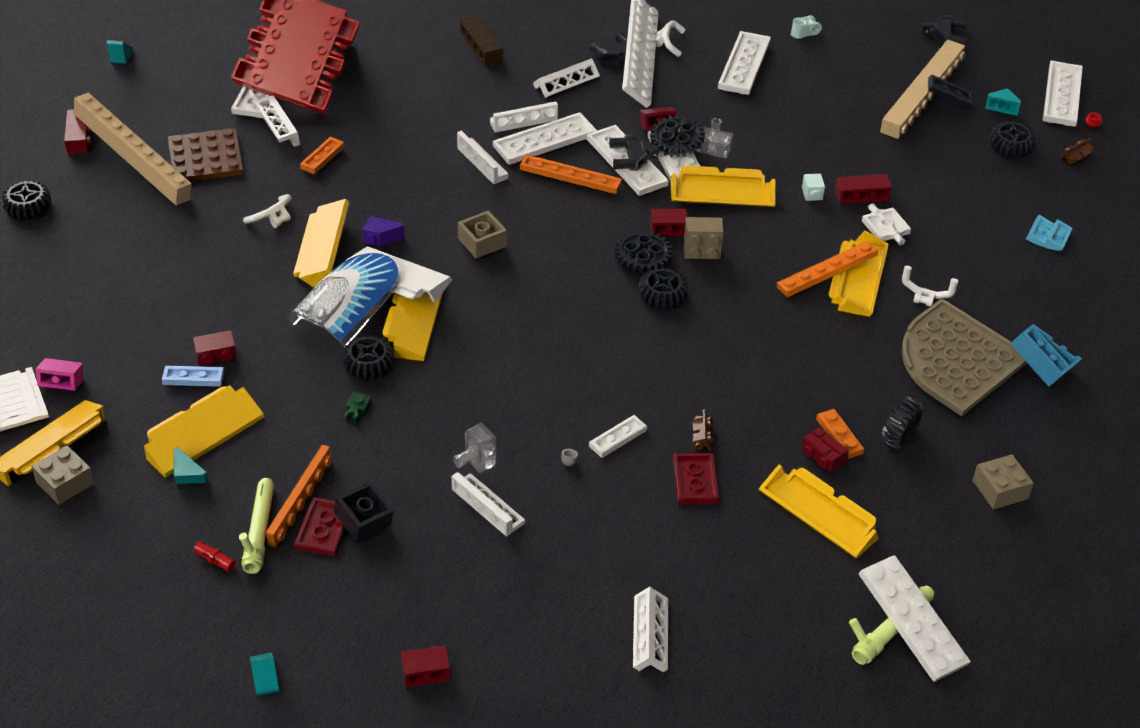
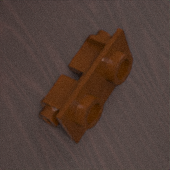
[1060,137,1094,164]
[693,409,714,451]

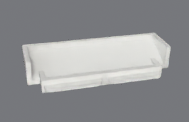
[347,246,452,302]

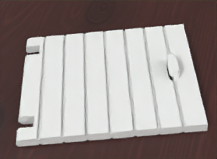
[0,367,49,431]

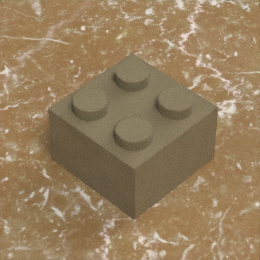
[458,210,507,259]
[684,217,723,259]
[32,445,94,505]
[973,455,1033,509]

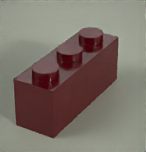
[64,110,92,154]
[835,174,892,204]

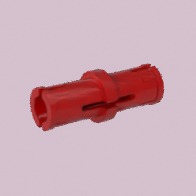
[194,541,236,572]

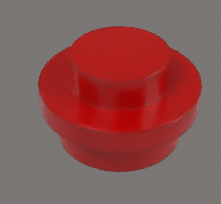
[1085,113,1102,127]

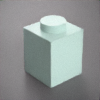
[802,174,825,201]

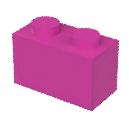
[36,358,84,391]

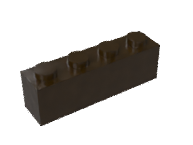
[460,15,504,66]

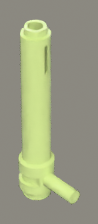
[239,478,274,574]
[849,586,934,665]

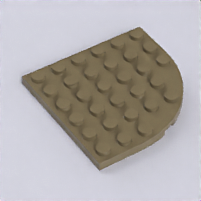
[902,298,1027,416]

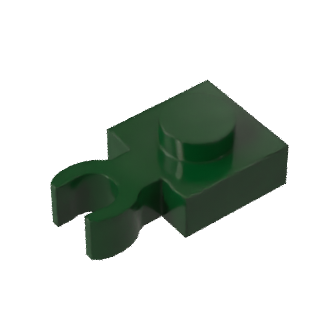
[345,392,371,423]

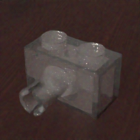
[696,118,733,159]
[453,423,496,473]

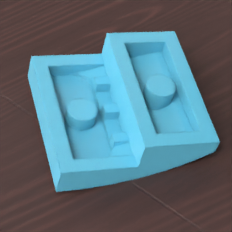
[1026,215,1073,251]

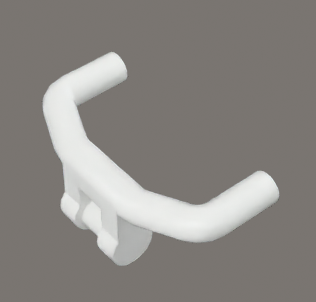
[655,21,686,57]
[243,194,291,228]
[902,266,958,307]

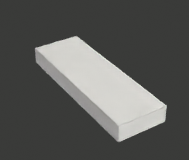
[589,415,647,458]

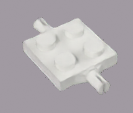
[862,203,911,245]

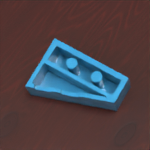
[1010,324,1082,386]

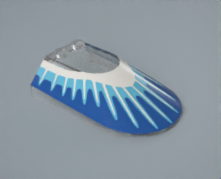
[287,253,399,347]

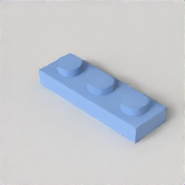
[162,366,224,387]

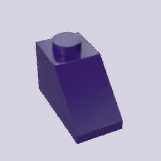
[362,216,404,246]

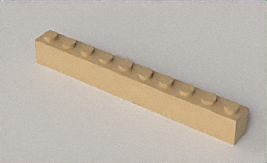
[880,40,965,139]
[74,93,191,206]

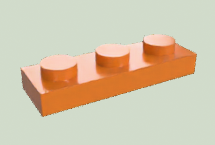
[300,137,345,174]
[816,409,864,459]

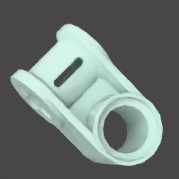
[791,15,822,39]

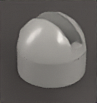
[561,449,578,466]

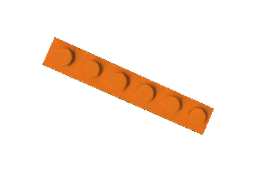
[520,155,622,194]
[777,241,878,297]
[266,445,332,548]

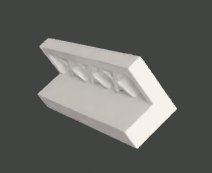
[533,58,600,98]
[255,95,300,147]
[490,102,558,133]
[457,131,508,184]
[452,472,525,537]
[633,587,668,672]

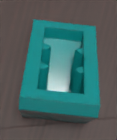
[107,40,133,64]
[985,88,1021,116]
[174,447,209,484]
[250,653,279,696]

